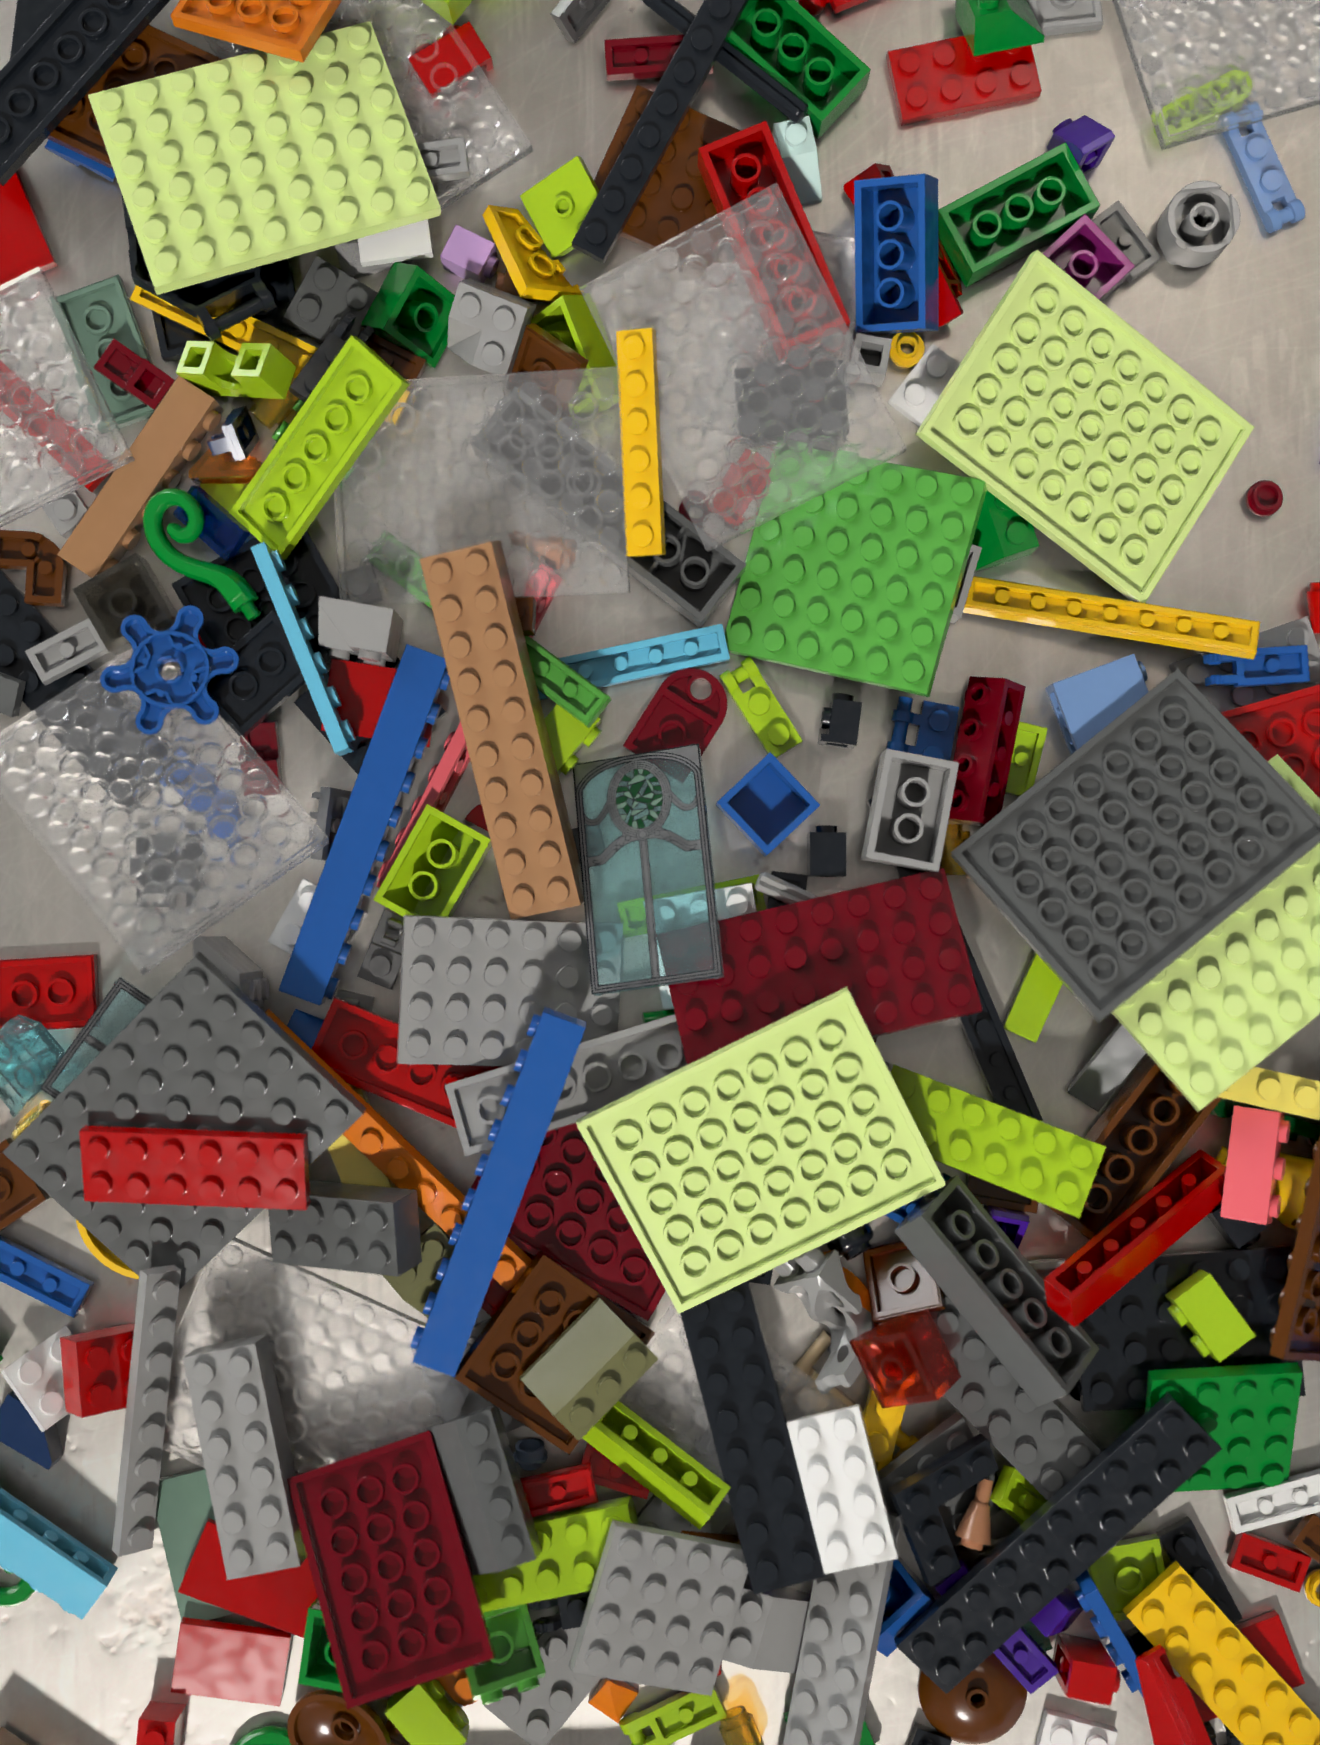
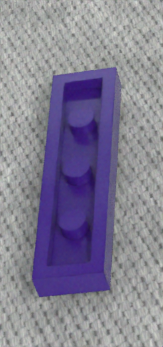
[934,1559,1059,1694]

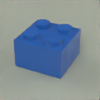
[716,752,820,857]

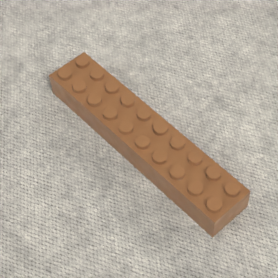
[420,540,584,919]

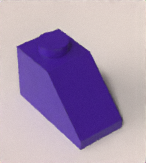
[1047,115,1115,174]

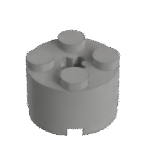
[1157,181,1240,268]

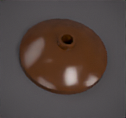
[917,1653,1027,1744]
[287,1689,391,1745]

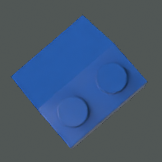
[877,1556,936,1657]

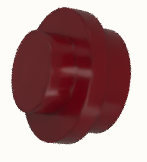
[1246,480,1283,517]

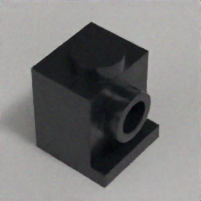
[818,693,862,749]

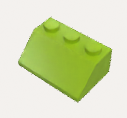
[531,295,619,425]
[373,804,492,917]

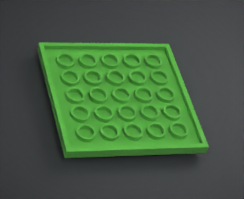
[725,443,987,697]

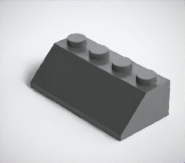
[426,1405,542,1576]

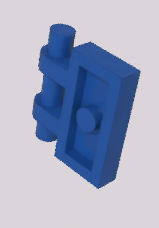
[886,696,959,761]

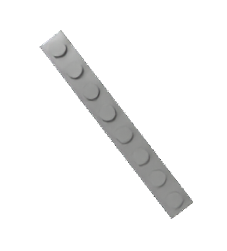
[112,1265,181,1557]

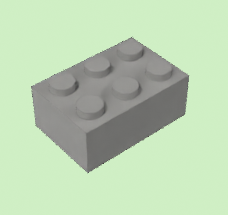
[861,748,959,872]

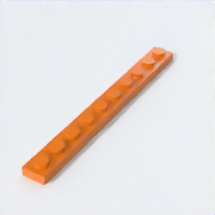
[265,1009,533,1291]

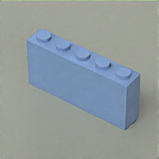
[1045,654,1149,755]

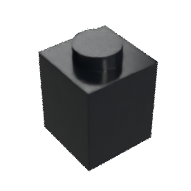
[807,825,846,877]
[1207,1203,1267,1249]

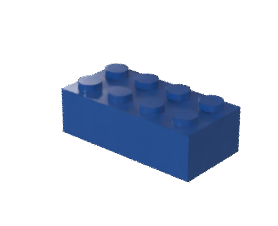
[854,173,939,335]

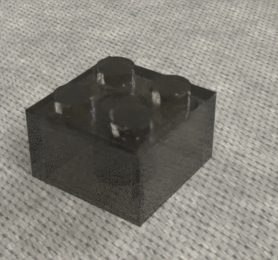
[73,553,177,658]

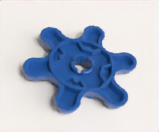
[100,605,239,735]

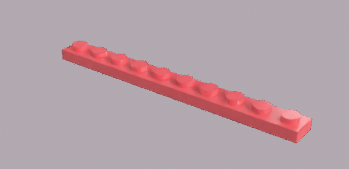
[376,564,563,888]

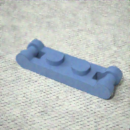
[1219,102,1305,233]

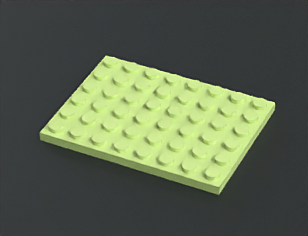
[88,21,441,295]
[915,250,1254,603]
[1112,754,1320,1112]
[576,987,946,1314]

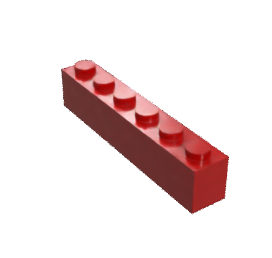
[1044,1149,1226,1328]

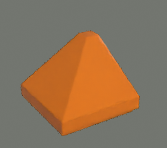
[588,1678,639,1723]

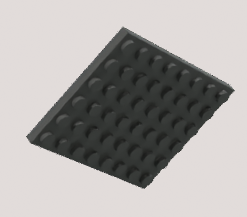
[951,669,1320,1024]
[2,952,367,1290]

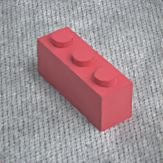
[1220,1105,1290,1225]

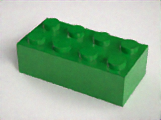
[727,0,871,139]
[938,142,1100,287]

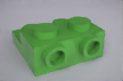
[465,1604,546,1705]

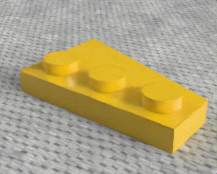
[482,205,585,301]

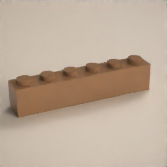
[57,376,223,585]

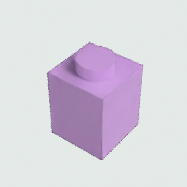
[440,225,499,283]

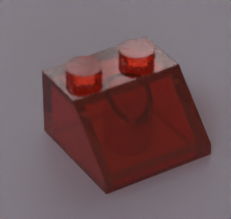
[849,1310,961,1408]

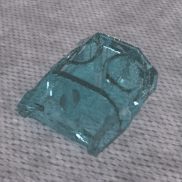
[0,1015,66,1117]

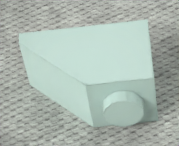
[772,116,822,206]

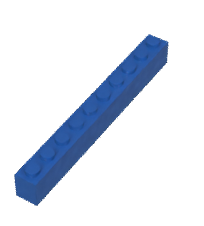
[278,644,451,1006]
[410,1007,587,1377]

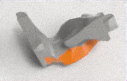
[773,1247,885,1395]

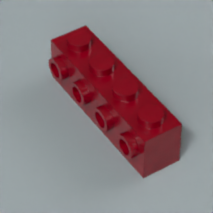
[949,676,1026,827]

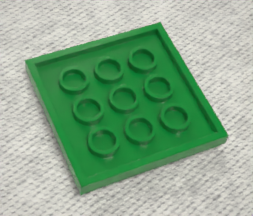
[1145,1362,1303,1492]

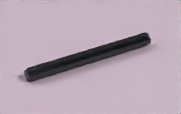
[642,0,809,123]

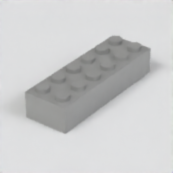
[183,1334,307,1580]

